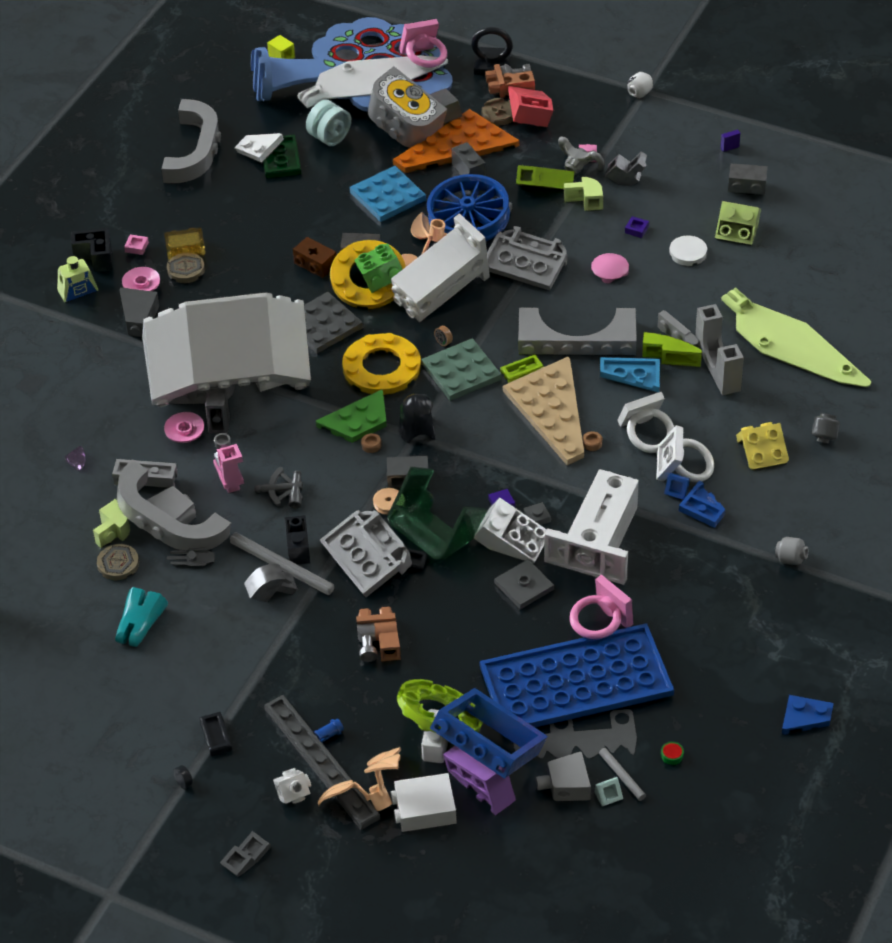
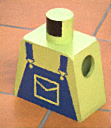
[57,256,98,302]

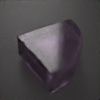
[65,446,86,471]

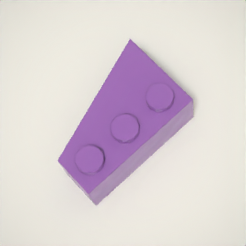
[443,746,516,815]

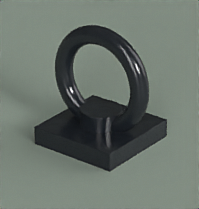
[471,27,513,75]

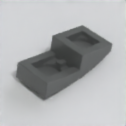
[220,831,271,877]

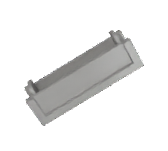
[112,459,178,488]

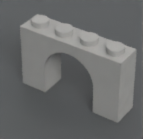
[695,304,744,395]

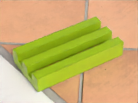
[500,355,544,383]

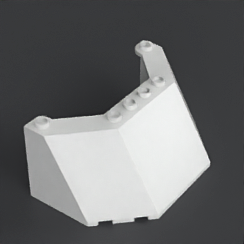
[142,293,311,407]

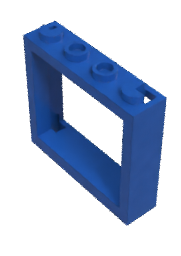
[430,688,548,779]

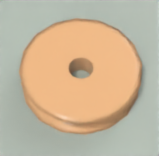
[373,488,404,515]

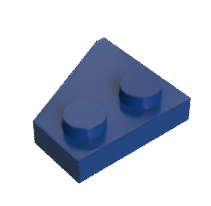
[679,481,726,528]
[782,695,834,734]

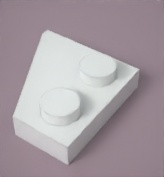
[235,133,284,162]

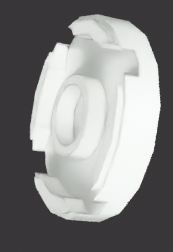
[669,236,707,266]

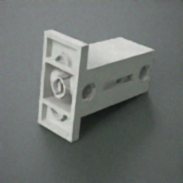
[391,213,490,322]
[544,469,639,585]

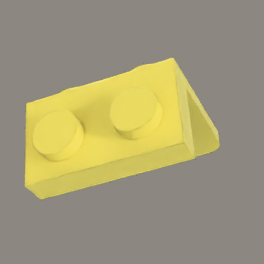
[736,422,789,470]

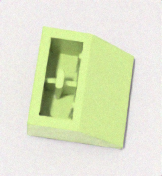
[715,201,761,245]

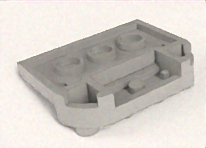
[487,226,567,291]
[320,510,412,597]

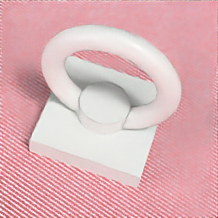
[618,392,674,453]
[656,425,714,482]

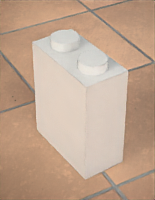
[391,773,456,832]

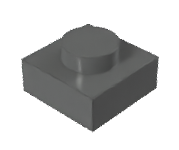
[524,502,551,525]

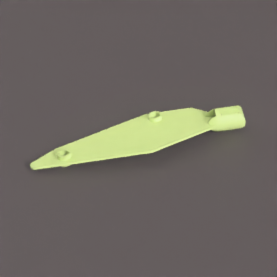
[721,287,871,387]

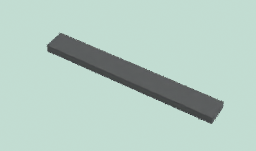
[264,695,380,830]

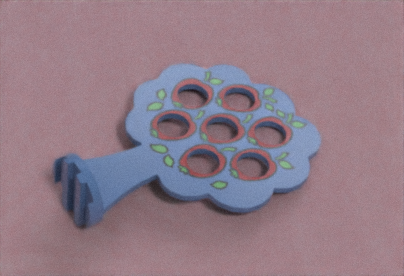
[251,17,453,112]

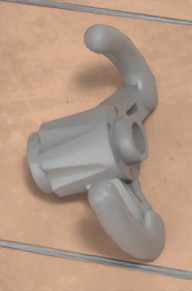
[558,137,605,175]

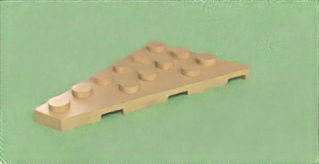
[503,357,584,465]

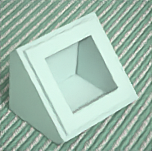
[594,777,623,806]

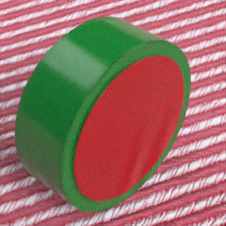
[661,742,684,765]

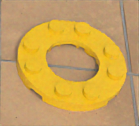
[330,240,406,309]
[342,333,421,395]

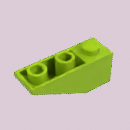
[516,165,574,189]

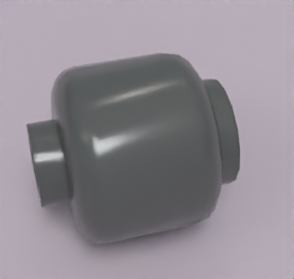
[811,413,840,444]

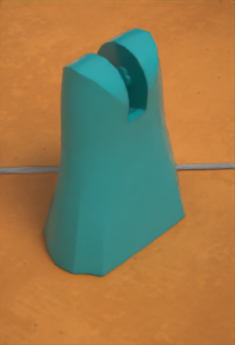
[115,587,168,648]

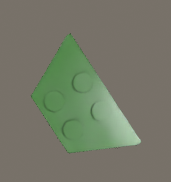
[316,390,387,443]

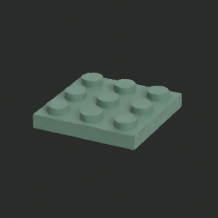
[421,338,502,401]

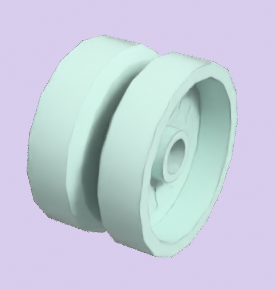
[306,100,351,146]

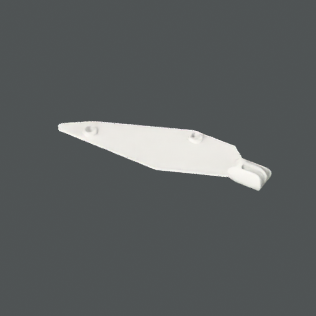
[297,55,448,108]

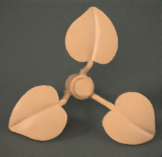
[401,212,447,267]
[318,747,401,811]

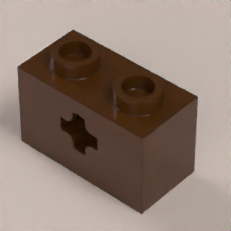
[293,237,337,278]

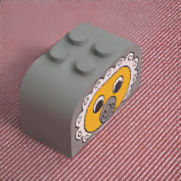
[368,66,447,148]

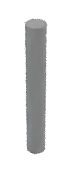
[599,748,646,801]

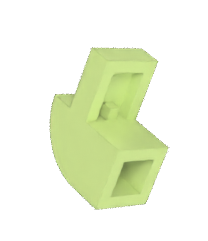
[564,177,603,211]
[93,499,130,548]

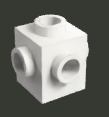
[273,768,311,804]

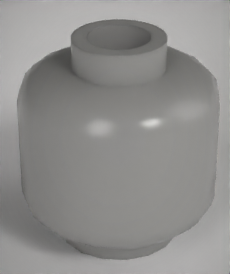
[775,537,809,566]

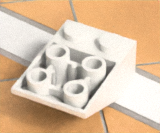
[473,497,547,563]

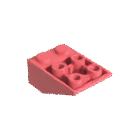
[508,86,554,127]

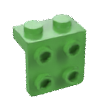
[354,244,403,293]

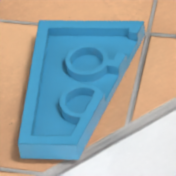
[600,357,660,393]

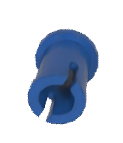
[314,719,344,743]

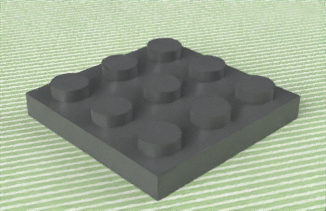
[304,292,363,354]

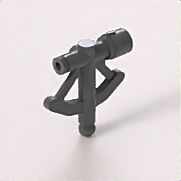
[254,467,303,508]

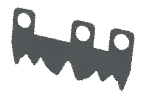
[514,709,637,759]

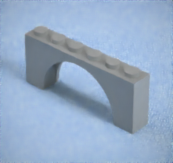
[518,308,636,355]

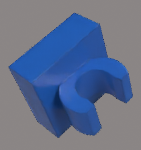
[664,473,690,500]

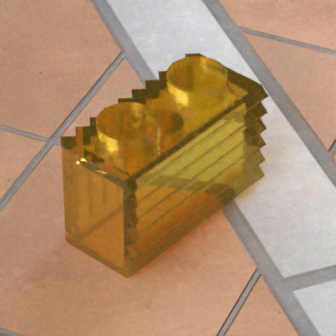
[164,228,205,260]

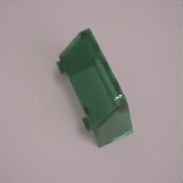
[388,467,487,560]

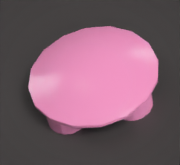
[591,253,629,283]

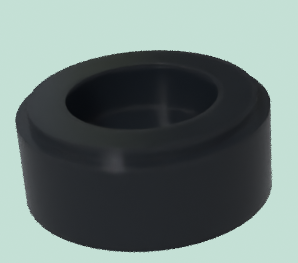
[173,765,193,789]

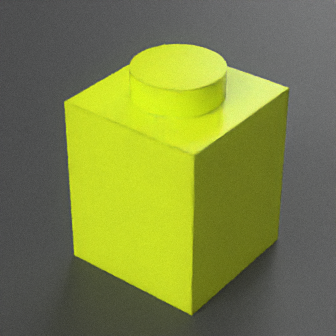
[267,35,295,59]

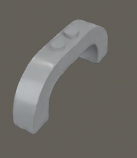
[161,99,221,183]
[117,459,231,550]

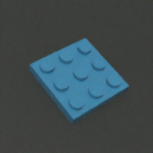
[350,166,426,222]

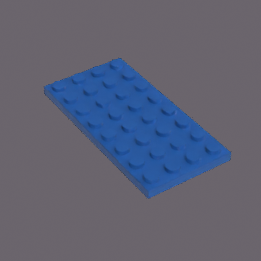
[480,623,674,727]

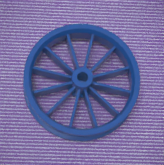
[427,174,510,241]

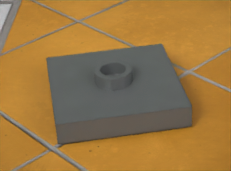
[494,559,554,609]

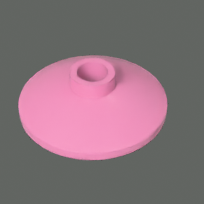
[122,267,160,291]
[164,412,205,443]

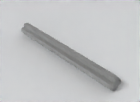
[230,532,334,595]

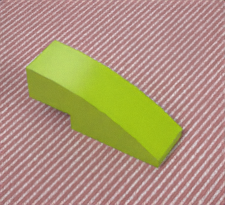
[642,332,702,367]

